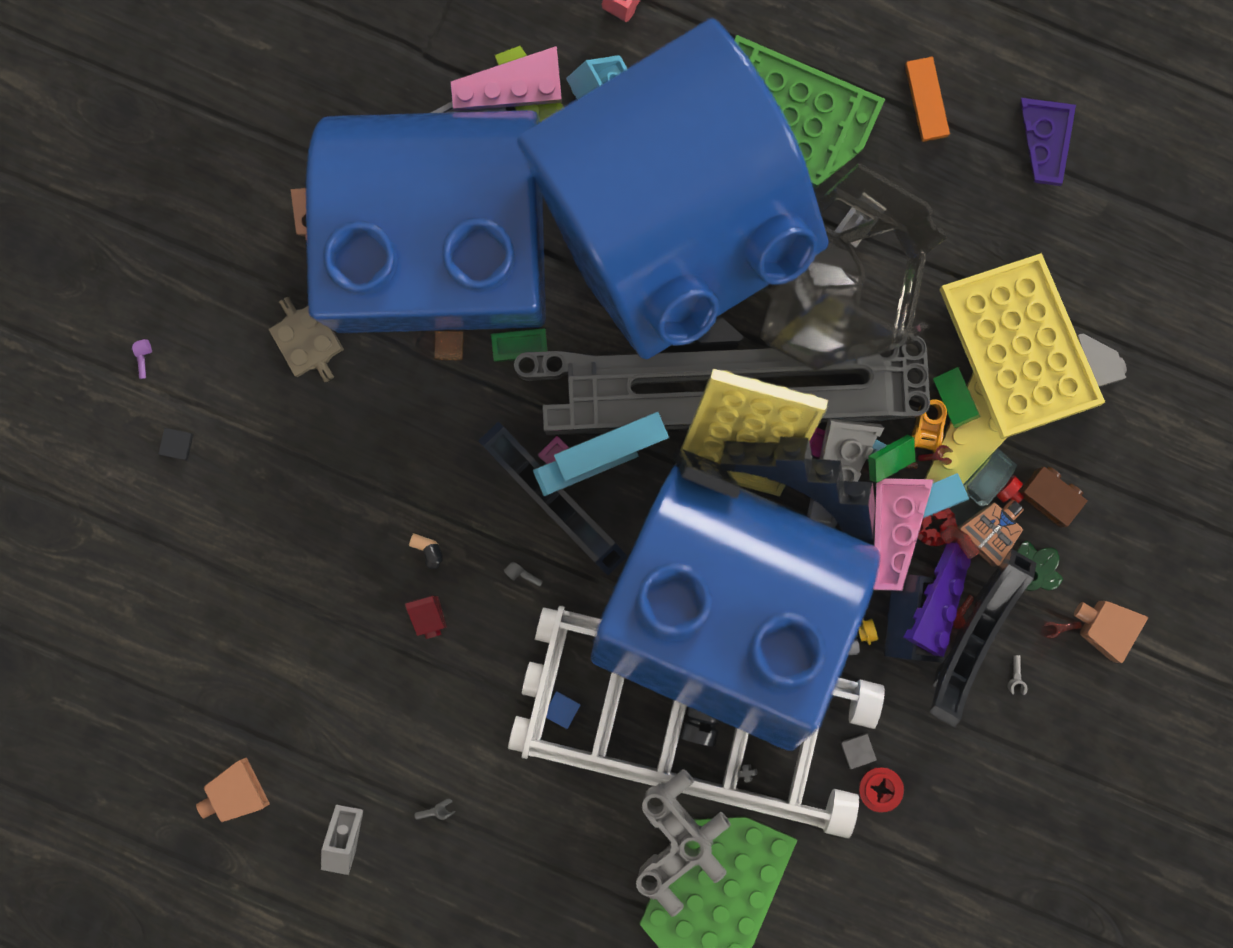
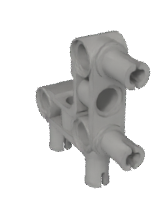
[636,769,731,917]

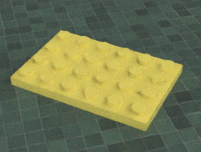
[939,253,1105,439]
[682,369,827,496]

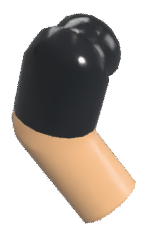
[409,533,443,570]

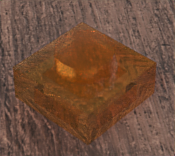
[435,331,464,360]

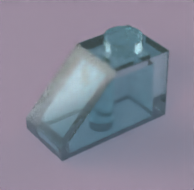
[963,448,1018,506]

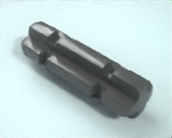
[738,764,758,782]

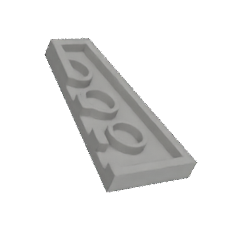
[807,419,884,528]

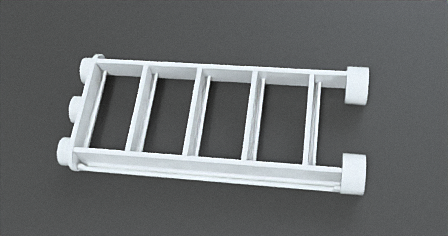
[508,606,884,838]

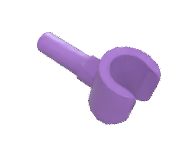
[132,339,152,379]

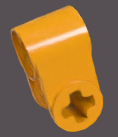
[911,400,947,453]

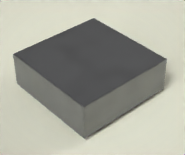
[840,733,876,769]

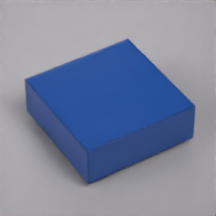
[546,691,581,729]

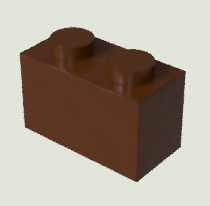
[1019,467,1088,528]

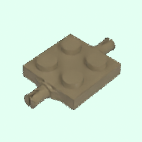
[269,297,344,382]

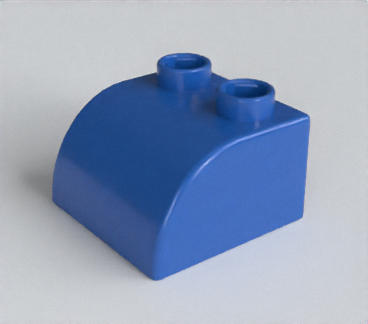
[517,19,829,359]
[306,110,546,333]
[591,464,880,751]

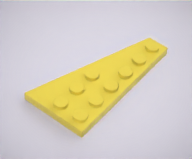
[925,372,1006,484]

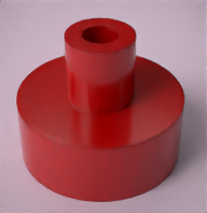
[994,475,1024,503]

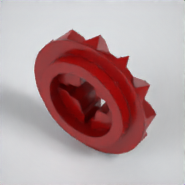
[918,508,958,546]
[859,768,904,812]

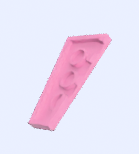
[451,46,562,111]
[873,479,933,591]

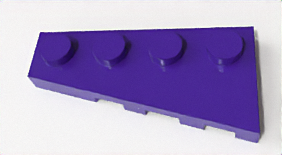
[903,542,972,657]

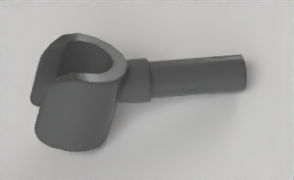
[504,562,543,587]
[415,799,455,820]

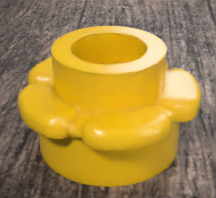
[858,619,878,645]

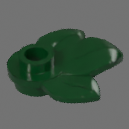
[1017,540,1063,591]

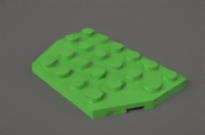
[734,35,885,188]
[640,816,797,948]

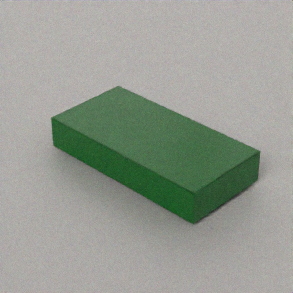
[491,329,548,362]
[933,367,981,428]
[868,435,916,483]

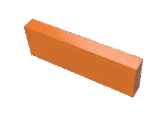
[905,57,950,142]

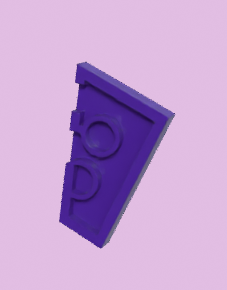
[1020,98,1076,186]

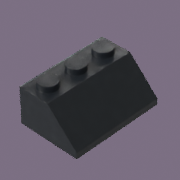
[884,575,944,663]

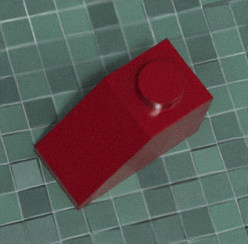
[405,596,447,639]

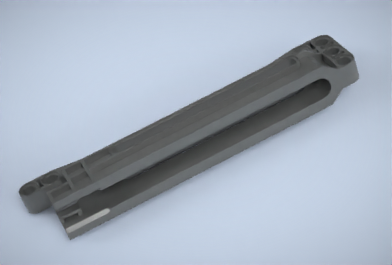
[514,336,930,436]

